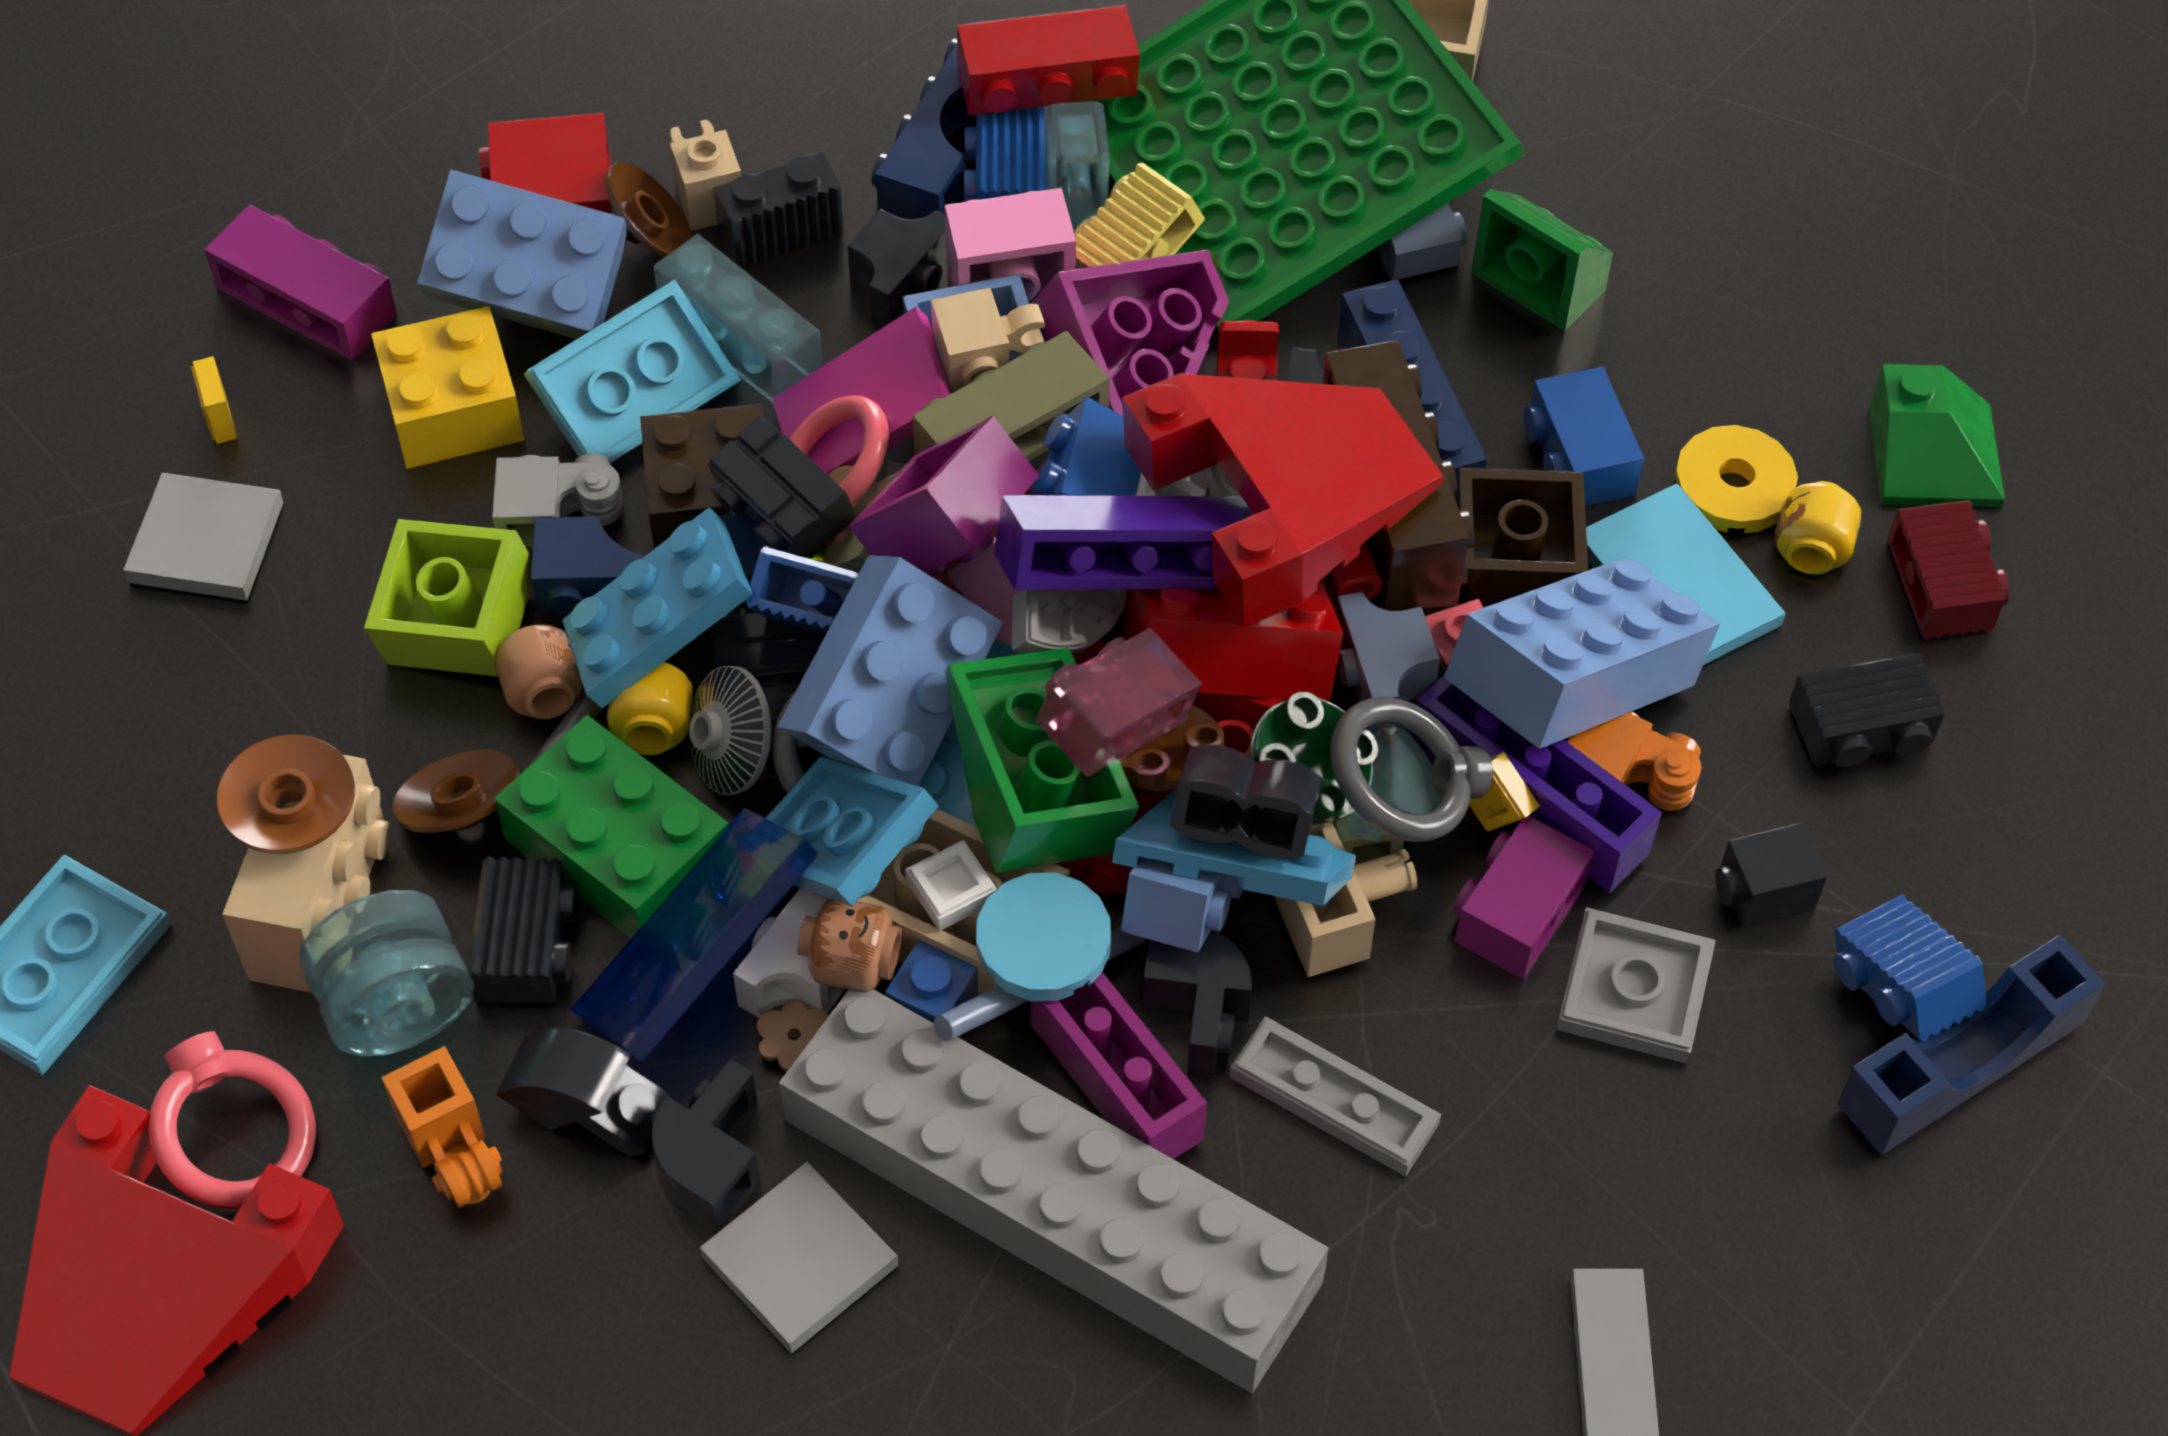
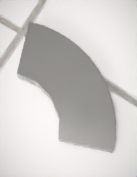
[1012,589,1128,656]

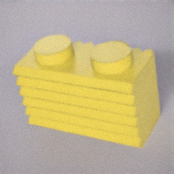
[1074,163,1205,269]

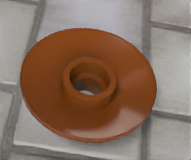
[217,734,355,854]

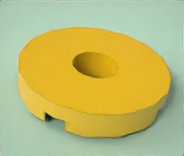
[1675,425,1798,534]

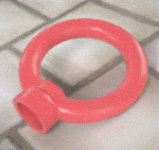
[789,395,889,547]
[148,1031,316,1209]

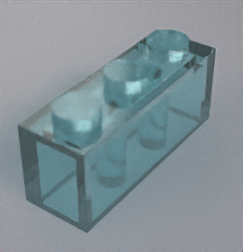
[654,234,822,403]

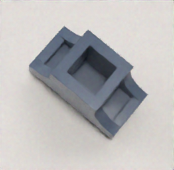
[1337,591,1440,736]

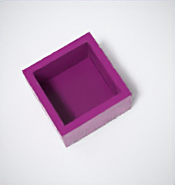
[848,416,1039,578]

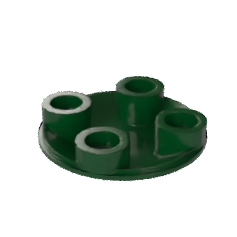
[1250,692,1378,824]

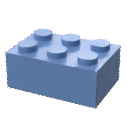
[417,169,629,339]
[777,555,1004,786]

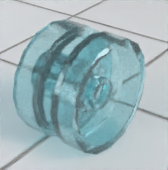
[299,890,474,1057]

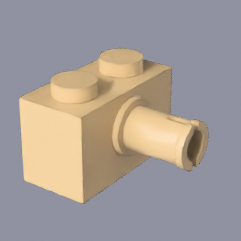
[1273,822,1417,977]

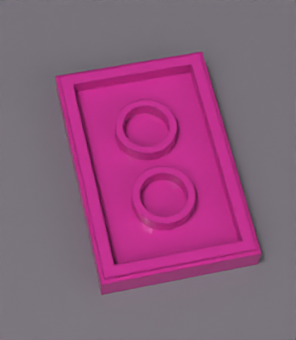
[772,307,952,475]

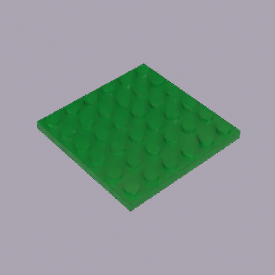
[1060,0,1524,331]

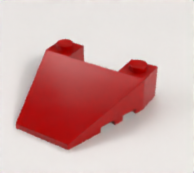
[1122,374,1443,628]
[9,1085,344,1436]

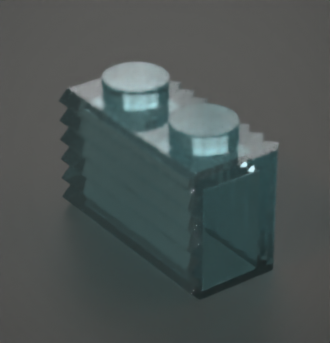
[1045,102,1109,232]

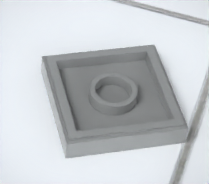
[123,473,284,601]
[1556,907,1716,1064]
[700,1162,898,1354]

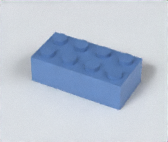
[1444,557,1720,749]

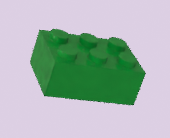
[494,715,735,949]

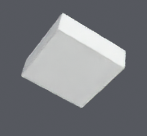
[905,840,997,931]

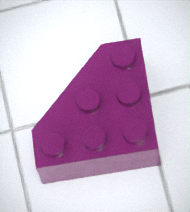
[1032,250,1229,416]

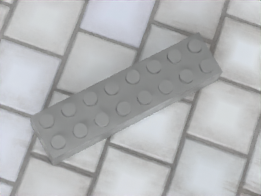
[779,989,1329,1394]

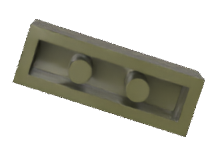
[913,331,1110,461]

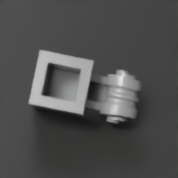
[492,453,624,553]

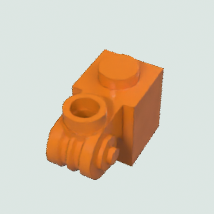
[1568,711,1702,811]
[381,1046,502,1208]

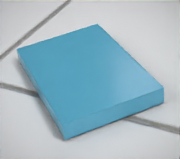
[524,280,741,463]
[1586,483,1786,665]
[0,854,172,1075]

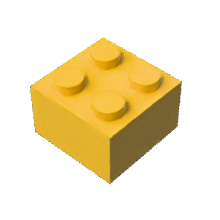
[371,306,525,469]

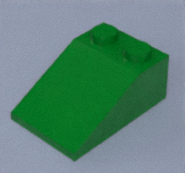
[945,648,1139,873]

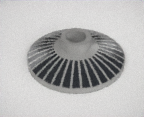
[689,666,771,795]

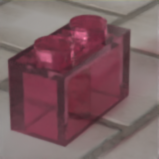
[1036,628,1202,777]

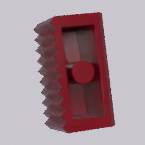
[1887,500,2010,640]

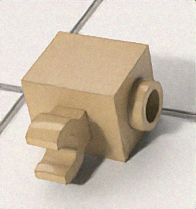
[670,119,741,231]
[931,288,1045,393]

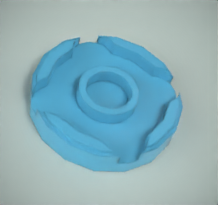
[976,873,1111,1001]

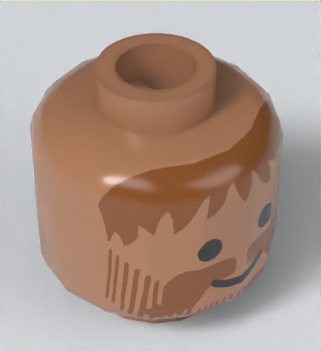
[494,625,584,719]
[797,899,902,992]

